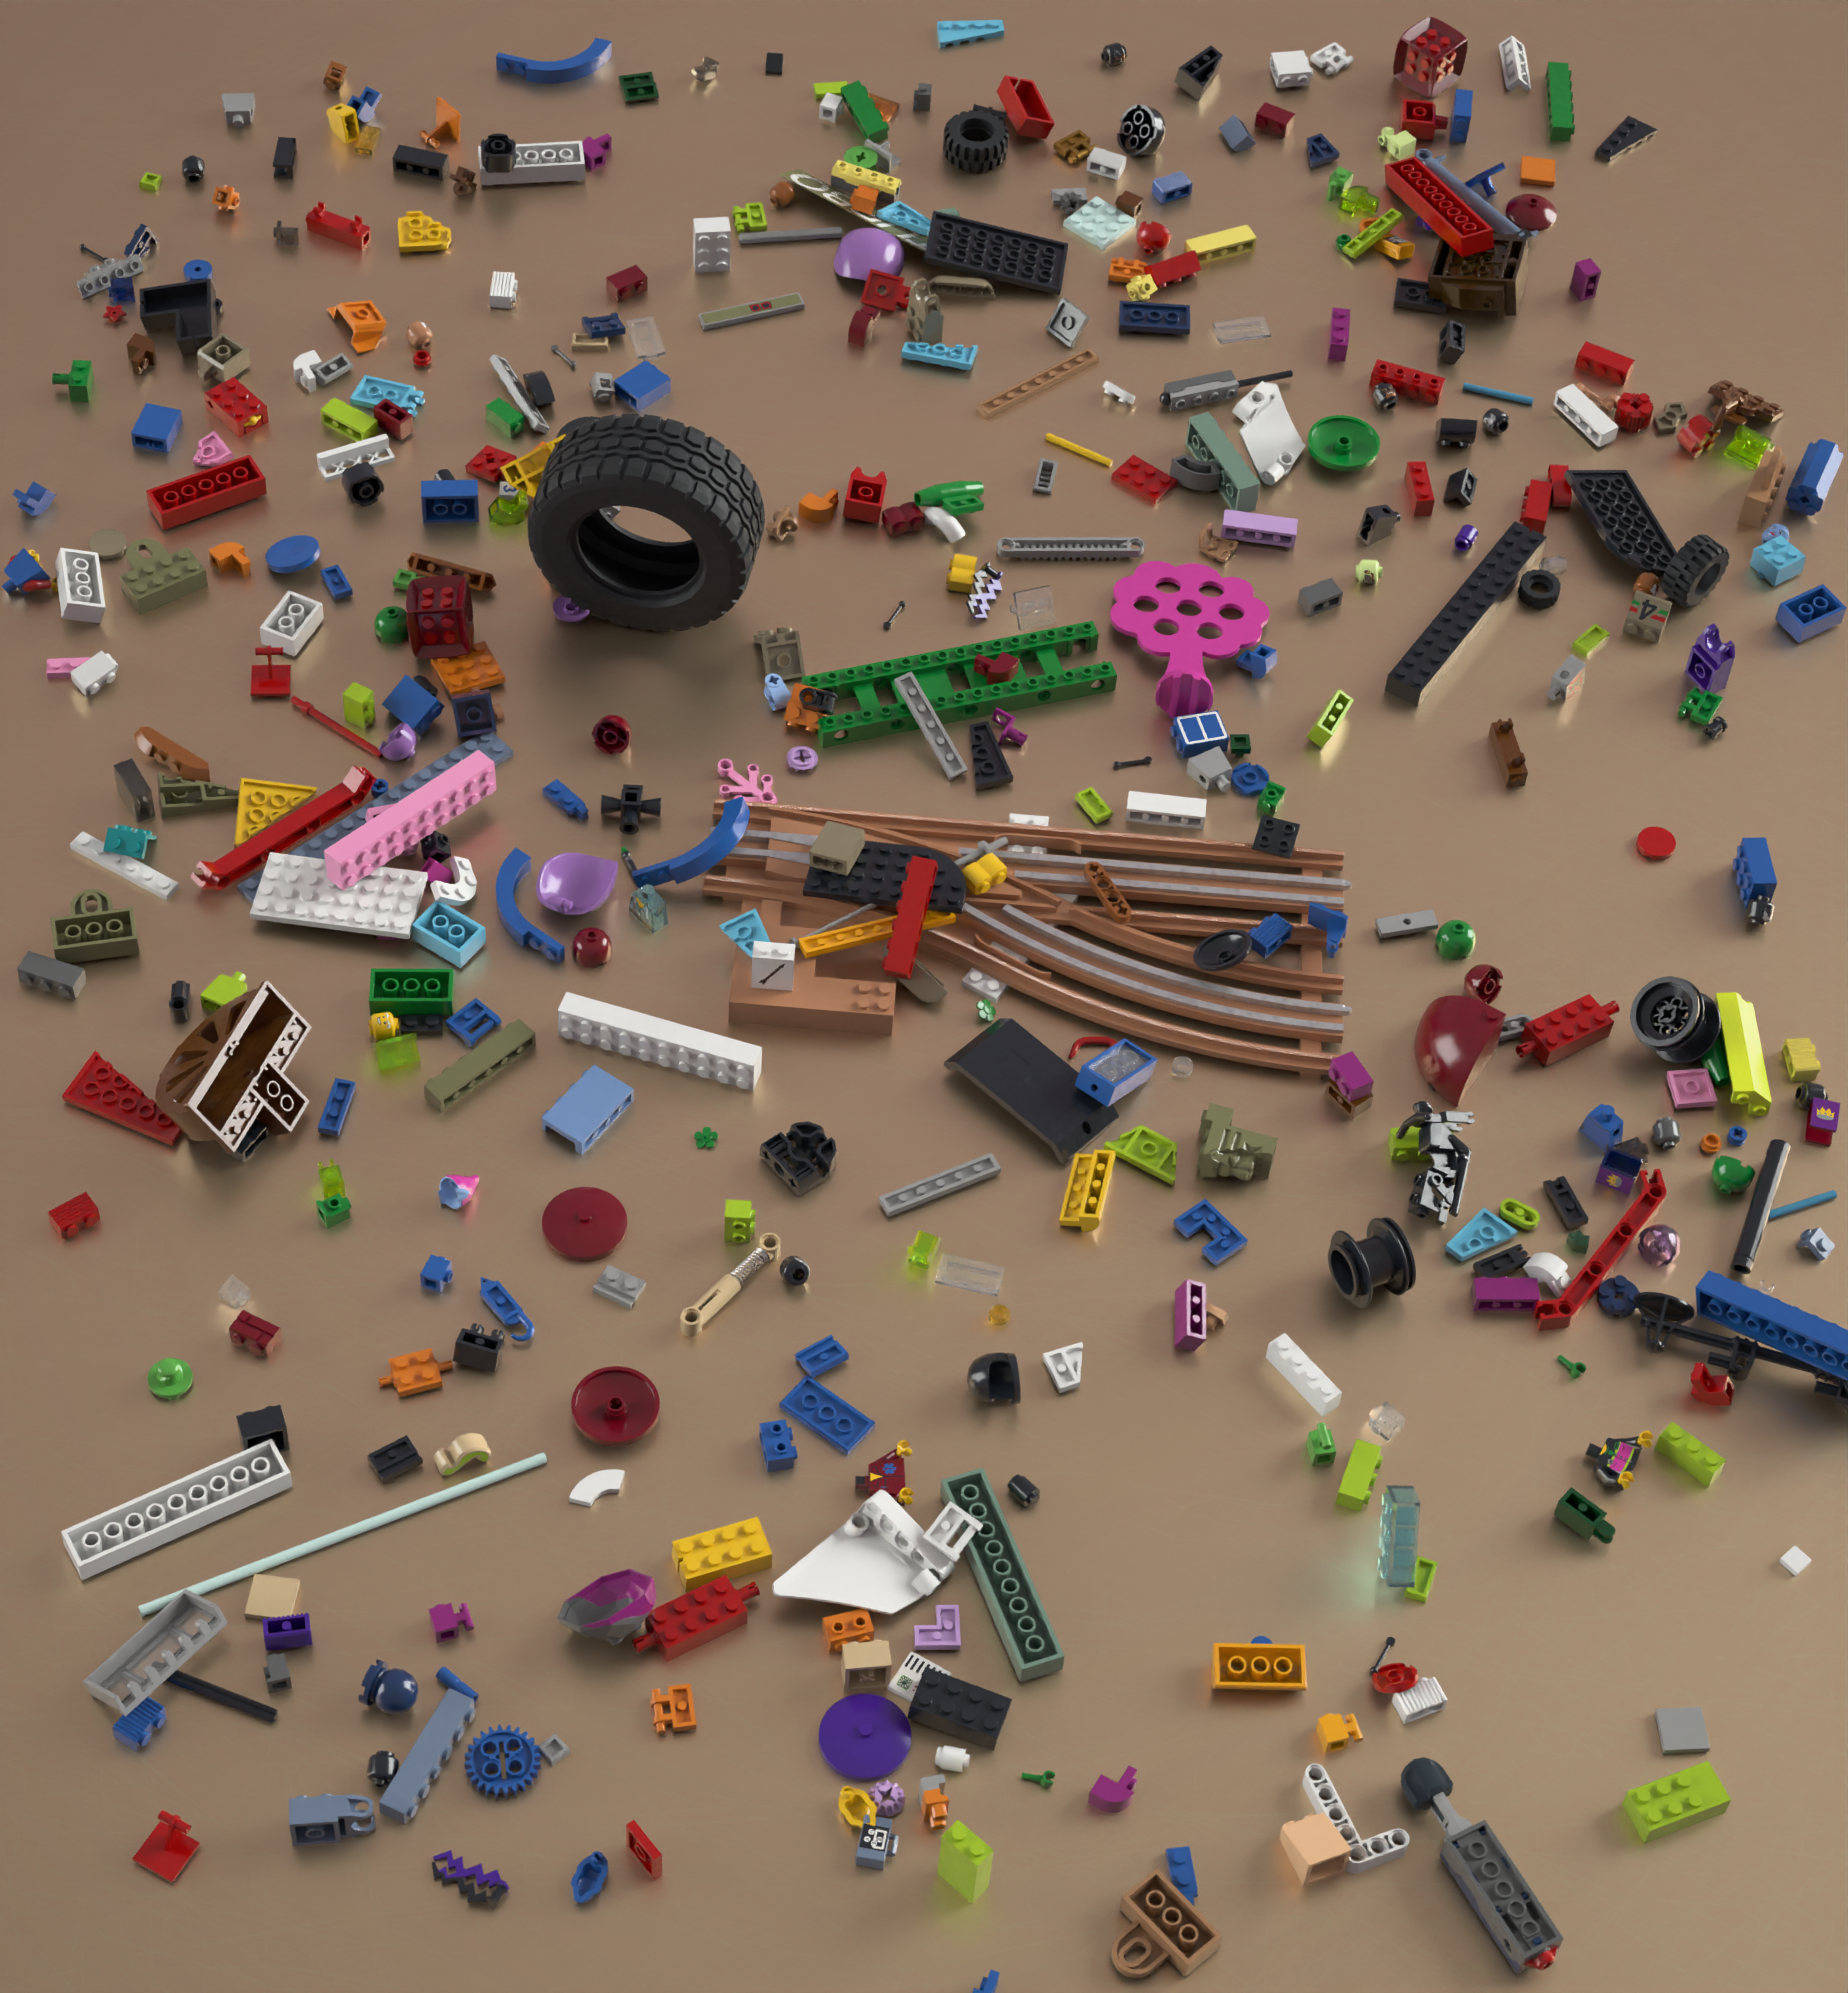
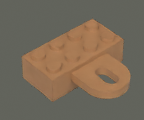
[1738,446,1787,529]
[1111,1868,1223,1978]

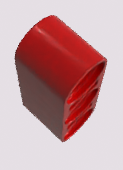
[1548,464,1572,507]

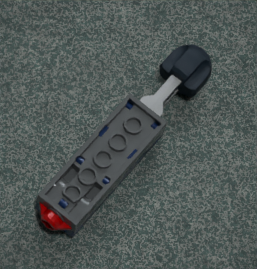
[1401,1757,1564,1974]

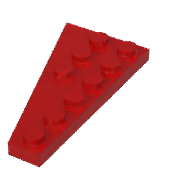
[62,1051,182,1146]

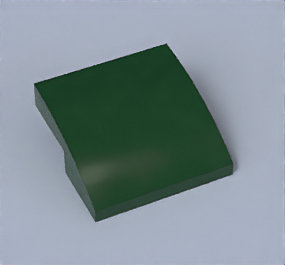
[618,72,659,102]

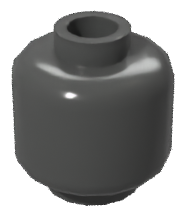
[1652,1117,1681,1149]

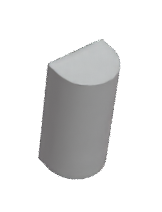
[313,353,353,386]

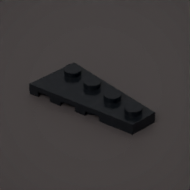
[969,721,1013,790]

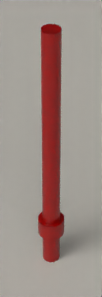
[290,696,384,759]

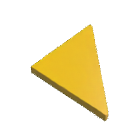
[234,778,317,848]

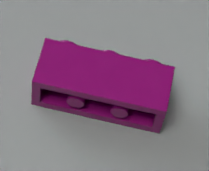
[1328,307,1350,361]
[1471,1277,1540,1311]
[1175,1279,1206,1351]

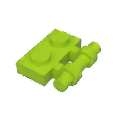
[732,202,767,234]

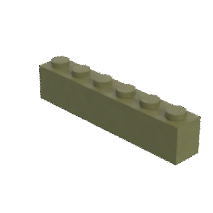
[424,1018,536,1113]

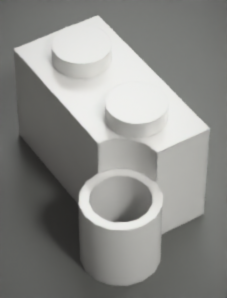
[70,651,119,697]

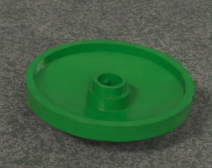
[1307,415,1380,472]

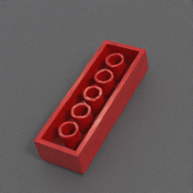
[146,455,267,530]

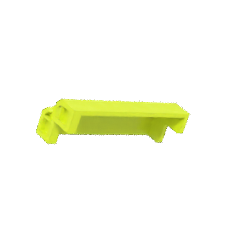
[1714,992,1772,1116]

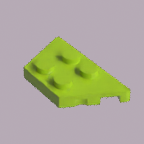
[1103,1125,1177,1185]

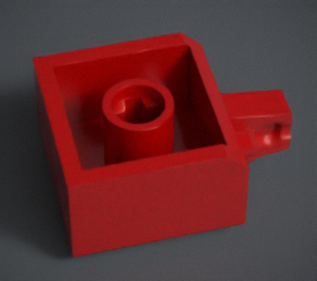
[1400,99,1448,140]

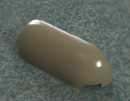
[928,275,995,300]
[882,941,949,1002]

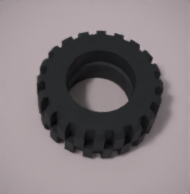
[943,110,1009,173]
[1662,534,1730,607]

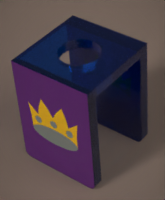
[1595,1147,1643,1195]

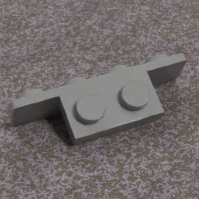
[76,254,144,298]

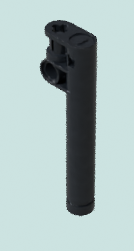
[1730,1139,1791,1274]

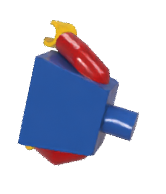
[2,548,58,594]

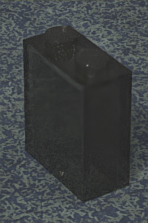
[113,758,155,823]

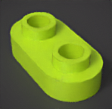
[1499,1198,1540,1230]

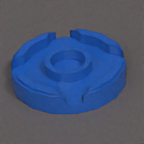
[1231,763,1269,796]

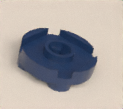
[1597,1275,1640,1317]

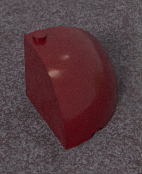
[1414,995,1506,1107]

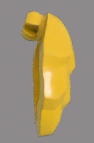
[838,1786,877,1829]

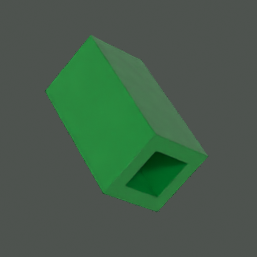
[485,397,524,438]

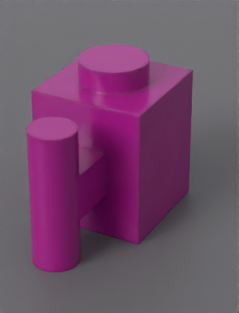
[429,1603,474,1643]

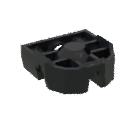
[760,1121,837,1196]

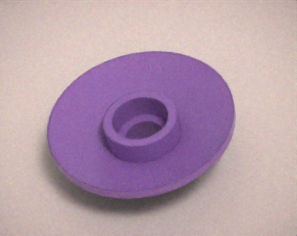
[553,595,590,622]

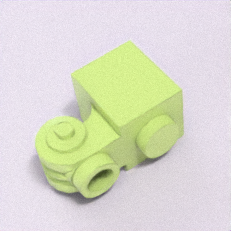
[1378,127,1417,160]

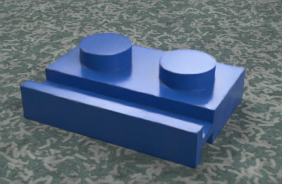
[795,1335,849,1378]

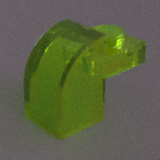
[1338,186,1380,215]
[488,490,529,526]
[907,1230,942,1269]

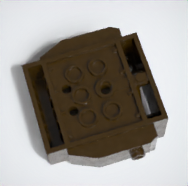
[1428,233,1528,319]

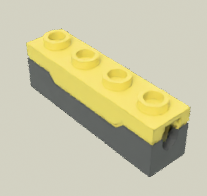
[831,160,901,205]

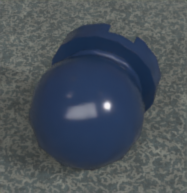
[358,1659,419,1715]

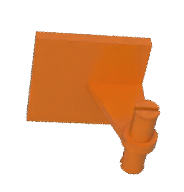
[419,97,461,148]

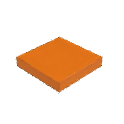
[1520,156,1556,186]

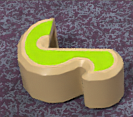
[433,1433,491,1476]

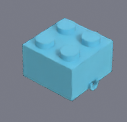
[1750,535,1806,586]

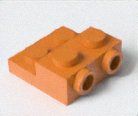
[783,683,828,732]

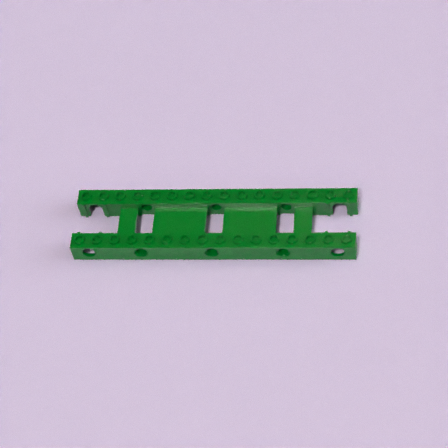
[802,621,1117,748]

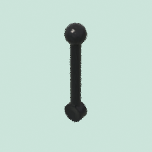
[79,244,109,264]
[883,601,906,630]
[1113,756,1152,769]
[1370,1637,1396,1675]

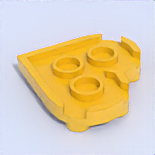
[398,211,452,252]

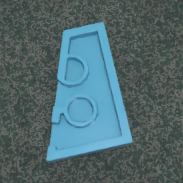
[1445,1208,1518,1262]

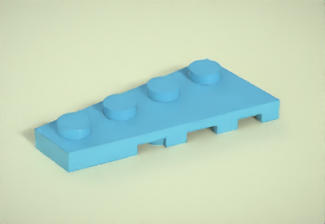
[901,342,978,371]

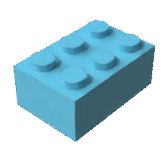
[412,901,486,968]

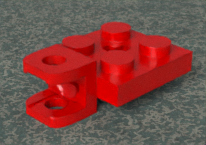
[860,268,911,313]
[465,445,517,483]

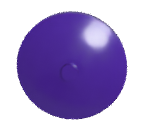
[818,1694,912,1782]

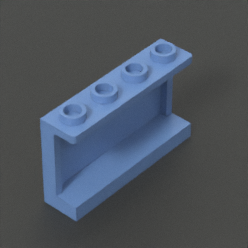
[541,1065,634,1155]

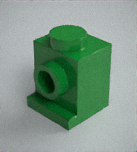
[1257,781,1286,816]
[316,1193,351,1229]

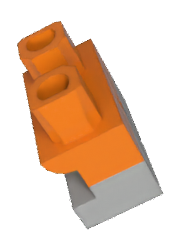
[918,1774,949,1831]

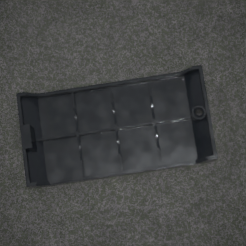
[944,1018,1119,1165]

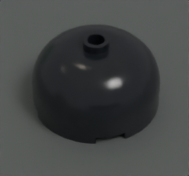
[1117,104,1166,157]

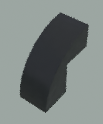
[523,370,555,407]

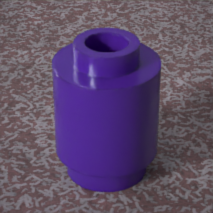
[1455,525,1478,551]

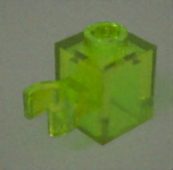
[318,1159,346,1200]

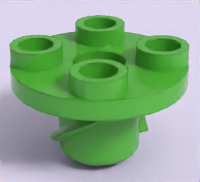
[148,1357,193,1400]

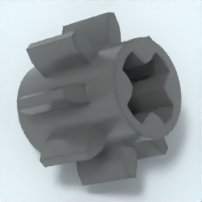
[1059,192,1081,214]

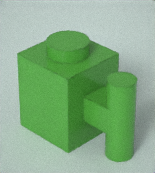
[1327,166,1354,201]
[1306,1422,1337,1466]

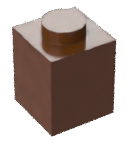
[1115,191,1144,219]

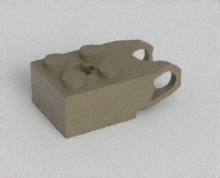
[906,278,944,345]

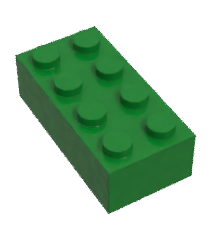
[369,968,455,1016]

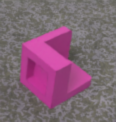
[420,857,453,883]

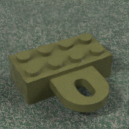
[120,539,208,615]
[50,889,140,963]

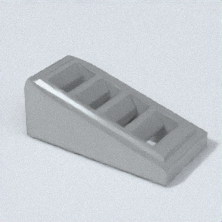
[1033,458,1058,494]

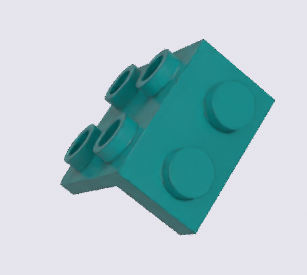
[103,824,157,859]

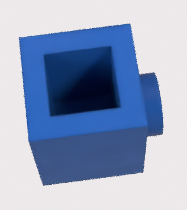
[420,1254,453,1293]

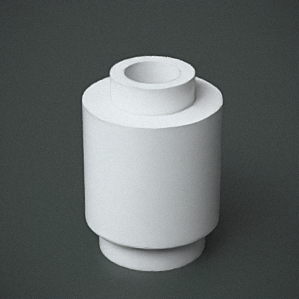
[935,1745,970,1772]

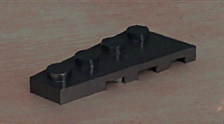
[1595,116,1658,162]

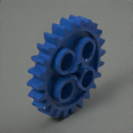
[464,1725,541,1798]

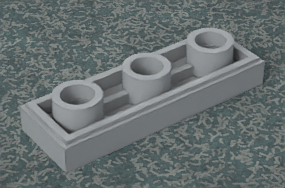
[1375,909,1439,938]

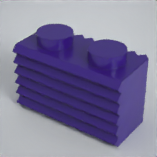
[262,1612,312,1651]

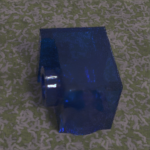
[108,277,135,302]

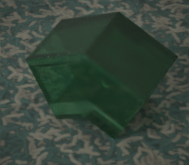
[1566,1230,1590,1254]

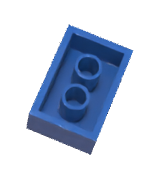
[421,480,479,523]
[1775,584,1847,643]
[1733,837,1777,908]

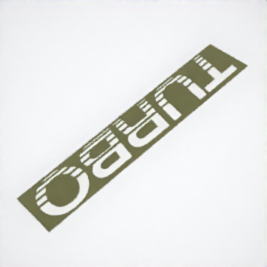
[779,169,928,252]

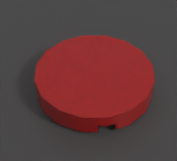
[1636,826,1676,860]
[1372,1663,1418,1693]

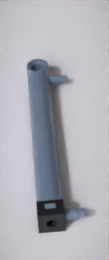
[1415,149,1539,249]

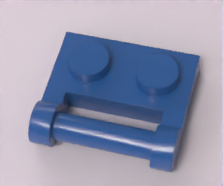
[446,998,502,1047]

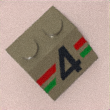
[1623,590,1672,643]

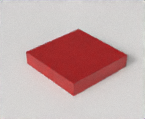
[626,1820,662,1881]

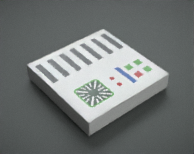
[888,1651,951,1702]

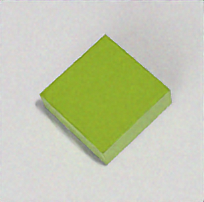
[139,172,163,191]

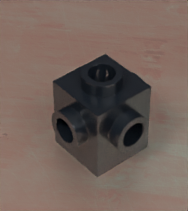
[420,830,451,863]

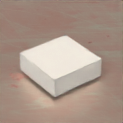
[1779,1546,1812,1576]

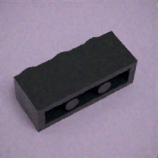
[392,145,449,181]

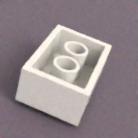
[693,217,731,273]
[260,591,324,656]

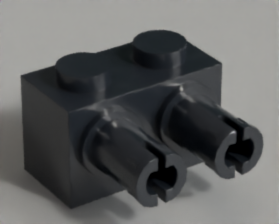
[453,1323,505,1373]

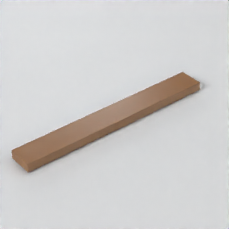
[977,348,1099,419]

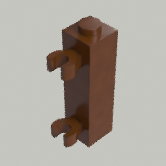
[1489,718,1528,787]

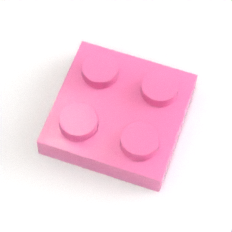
[1666,1068,1717,1109]

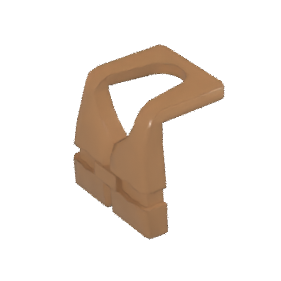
[1198,521,1239,563]

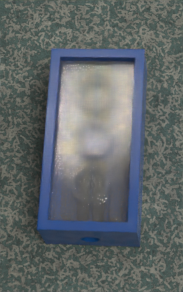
[1075,1038,1158,1107]

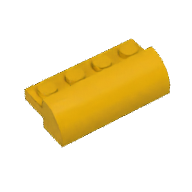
[1059,1149,1116,1232]

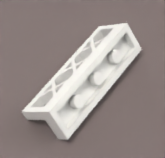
[1499,35,1531,92]
[316,434,395,482]

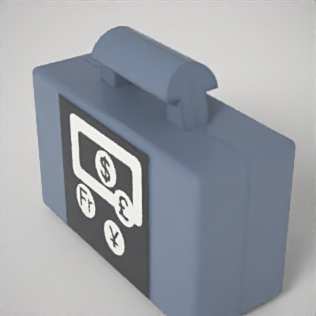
[855,1814,899,1870]

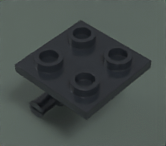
[1252,815,1300,859]

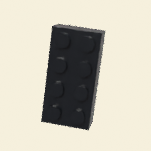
[907,1667,1012,1751]

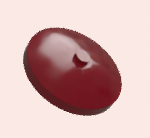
[542,1187,628,1262]
[571,1366,660,1446]

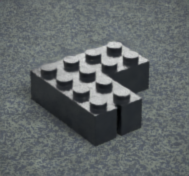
[139,279,217,354]

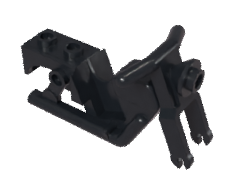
[1396,1101,1475,1225]

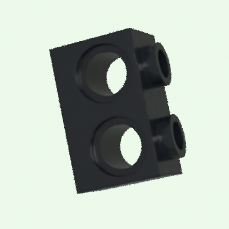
[1439,320,1465,364]

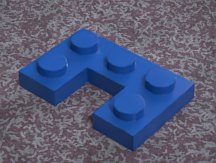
[1173,1199,1248,1266]

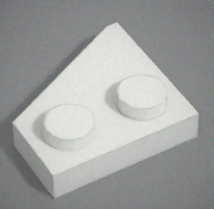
[1043,1342,1083,1393]

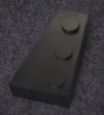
[1174,45,1223,101]

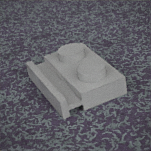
[593,1264,646,1309]

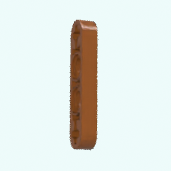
[1084,861,1131,924]

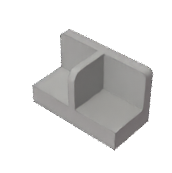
[865,139,901,172]

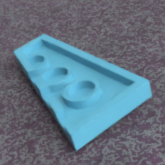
[937,20,1004,48]

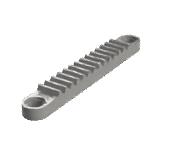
[996,537,1145,560]

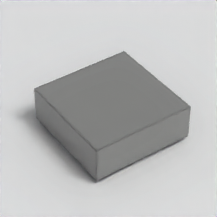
[539,1733,570,1767]

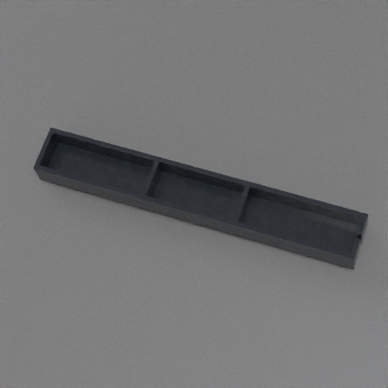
[1385,521,1547,707]

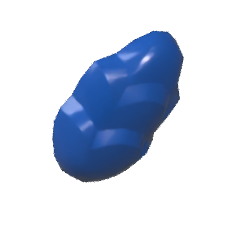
[571,1851,608,1904]

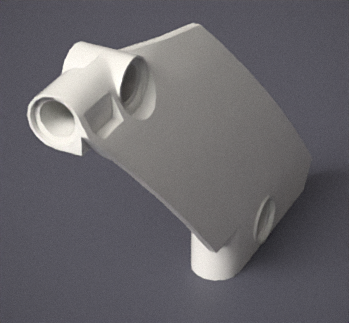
[1232,381,1306,485]

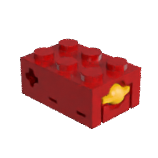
[204,377,269,439]

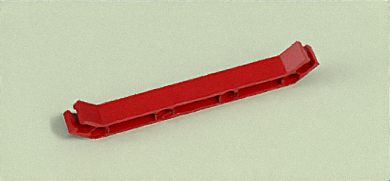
[190,765,377,891]
[1533,1169,1667,1331]

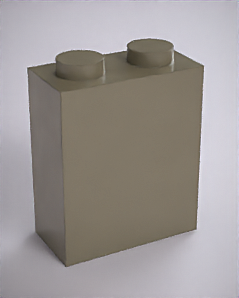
[809,821,865,876]

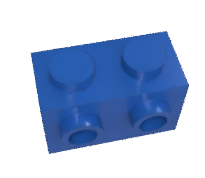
[759,1419,797,1473]

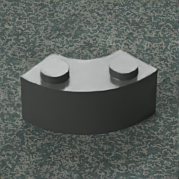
[1170,454,1221,492]

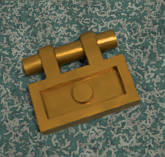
[1054,130,1098,164]

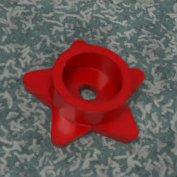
[103,305,127,322]

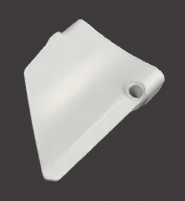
[772,1490,955,1615]

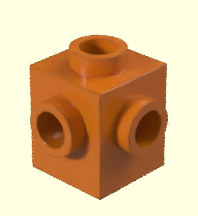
[212,185,240,212]

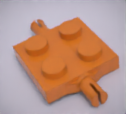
[378,1348,453,1397]

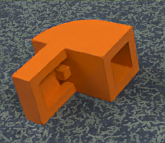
[798,488,839,523]
[208,542,251,578]

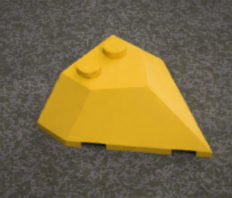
[500,434,566,498]

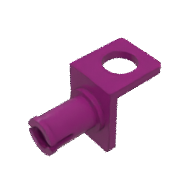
[991,708,1028,746]

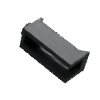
[273,137,297,179]

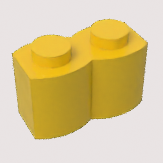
[946,554,977,593]
[962,853,1007,895]

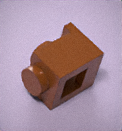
[323,60,347,90]

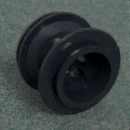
[1630,976,1721,1064]
[1328,1217,1416,1308]

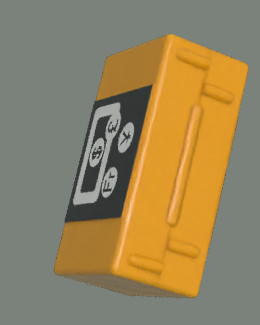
[1375,234,1415,260]

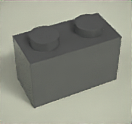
[1297,578,1343,617]

